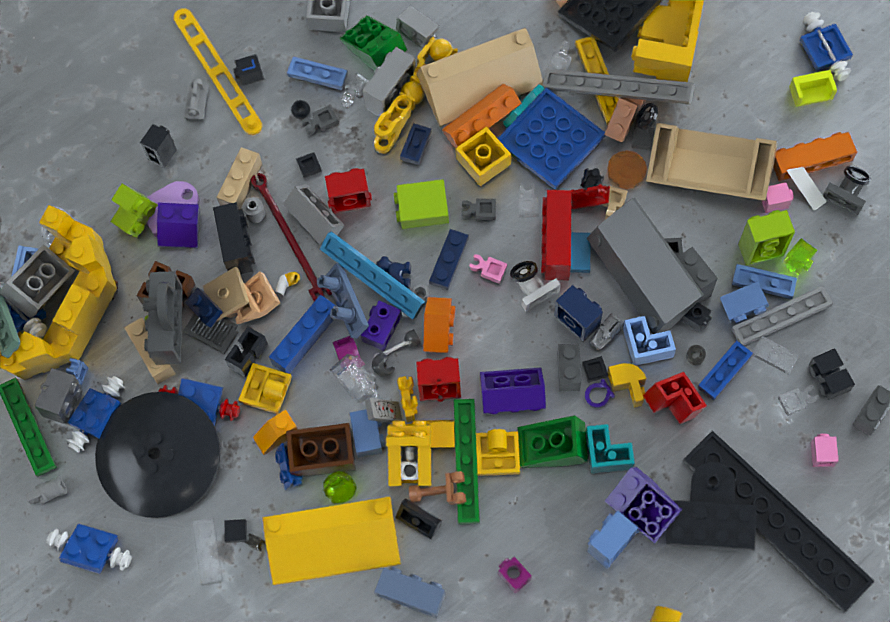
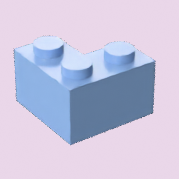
[623,316,676,366]

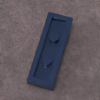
[429,229,469,290]

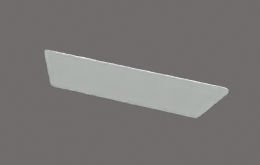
[787,167,826,211]

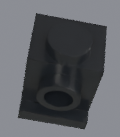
[680,302,712,332]

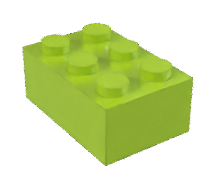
[738,210,795,266]

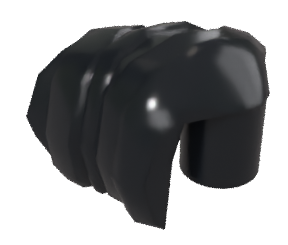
[580,168,604,189]

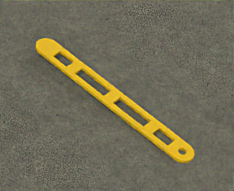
[174,8,262,135]

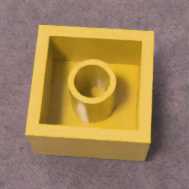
[456,127,511,187]

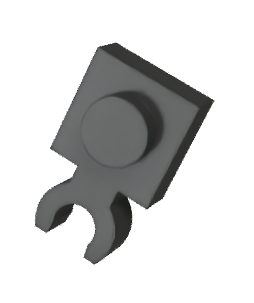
[302,105,339,135]
[462,198,496,220]

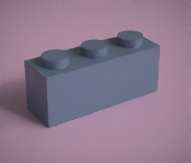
[374,567,446,618]

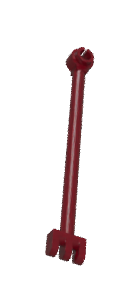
[251,173,332,302]

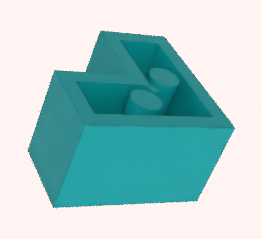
[586,424,635,474]

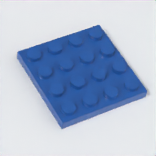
[497,88,606,190]

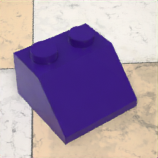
[157,202,200,248]

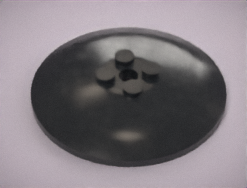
[95,392,220,518]

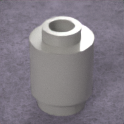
[243,197,265,223]

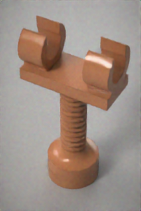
[409,472,466,505]

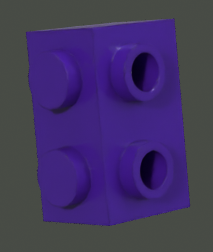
[361,300,402,351]

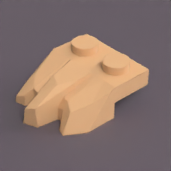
[226,271,280,324]

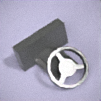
[632,103,658,150]
[823,166,871,215]

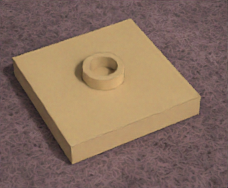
[203,267,250,322]

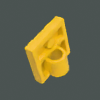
[238,363,292,414]
[476,429,520,476]

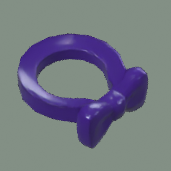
[585,379,615,408]

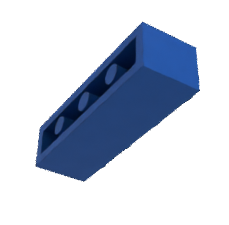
[269,294,336,374]

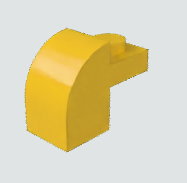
[607,363,646,408]

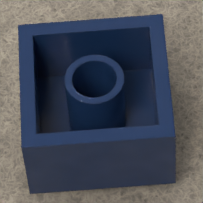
[554,285,603,342]

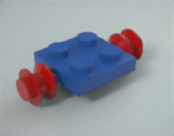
[158,378,240,426]

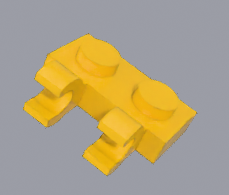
[397,376,418,422]

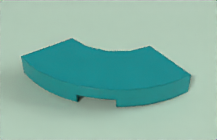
[503,84,545,128]

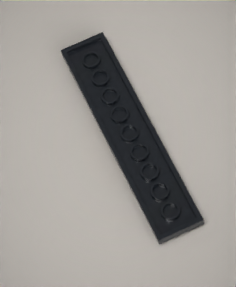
[683,430,875,613]

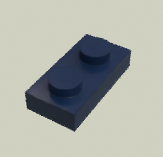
[400,123,432,165]
[185,287,223,328]

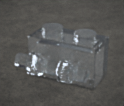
[330,353,379,404]

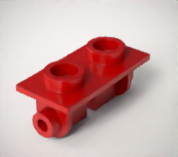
[571,184,610,210]

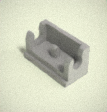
[396,6,440,48]

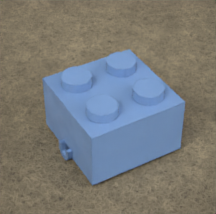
[587,511,639,569]

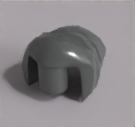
[372,353,395,376]

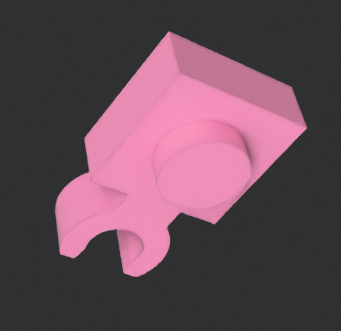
[469,255,507,284]

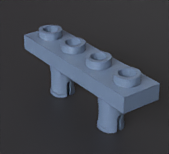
[317,263,369,339]

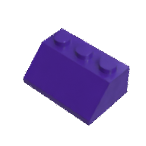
[480,367,546,414]

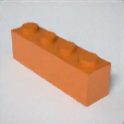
[442,84,522,148]
[773,132,857,182]

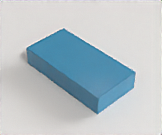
[570,232,590,273]

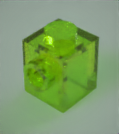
[783,238,817,274]

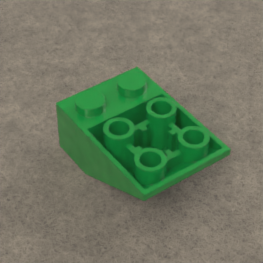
[339,15,408,70]

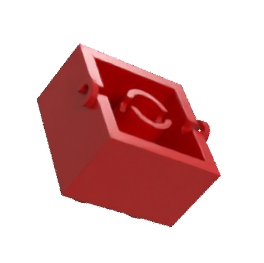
[325,168,372,214]
[416,357,461,402]

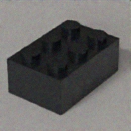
[213,202,255,274]

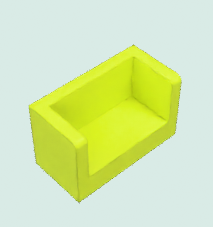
[789,70,837,107]

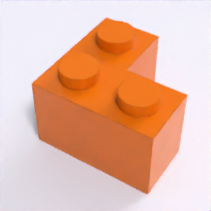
[423,297,456,353]

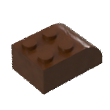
[286,423,356,476]

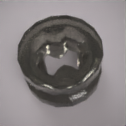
[686,345,706,365]
[244,533,266,552]

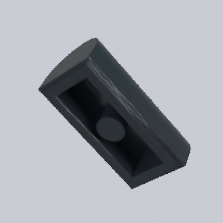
[395,498,442,540]

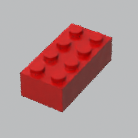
[541,190,571,281]

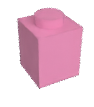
[761,182,793,213]
[811,434,838,467]

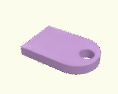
[147,181,200,237]

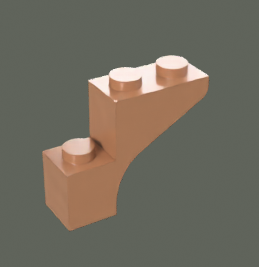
[604,97,646,142]

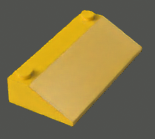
[262,497,401,586]

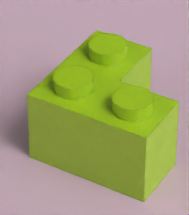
[110,183,158,238]

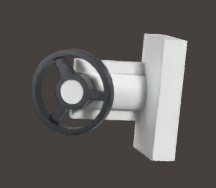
[510,261,561,312]

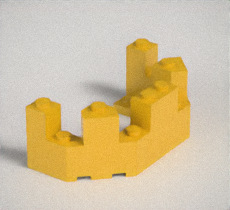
[631,0,704,82]
[0,205,117,380]

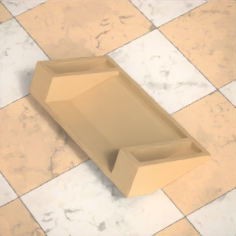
[417,28,543,127]
[646,123,777,201]

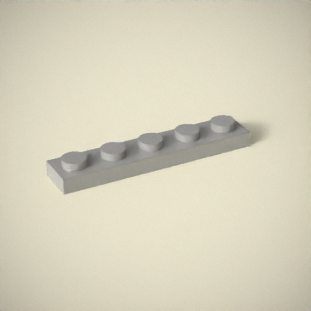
[731,286,833,346]

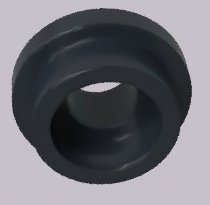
[291,100,310,119]

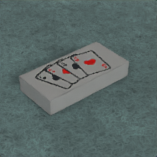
[365,398,402,423]

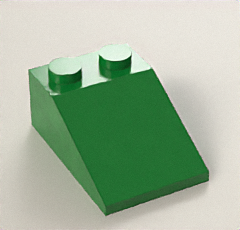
[518,415,588,468]

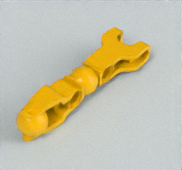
[374,36,458,154]

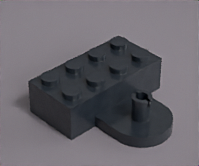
[666,462,757,552]

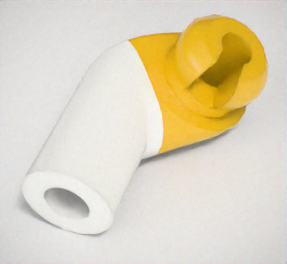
[274,272,300,296]

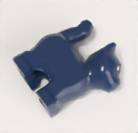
[376,256,411,288]

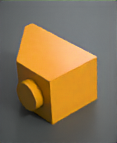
[253,410,297,455]

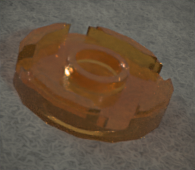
[607,150,647,189]

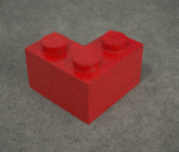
[643,372,707,424]

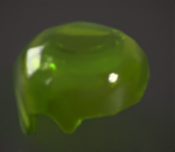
[322,471,357,504]

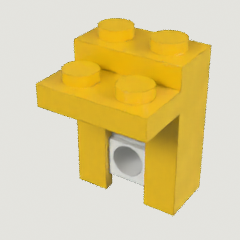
[386,420,432,486]

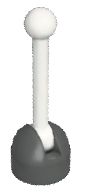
[374,329,421,358]

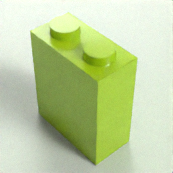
[393,179,449,229]

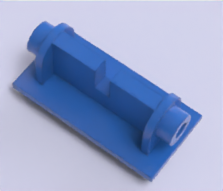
[275,443,303,490]

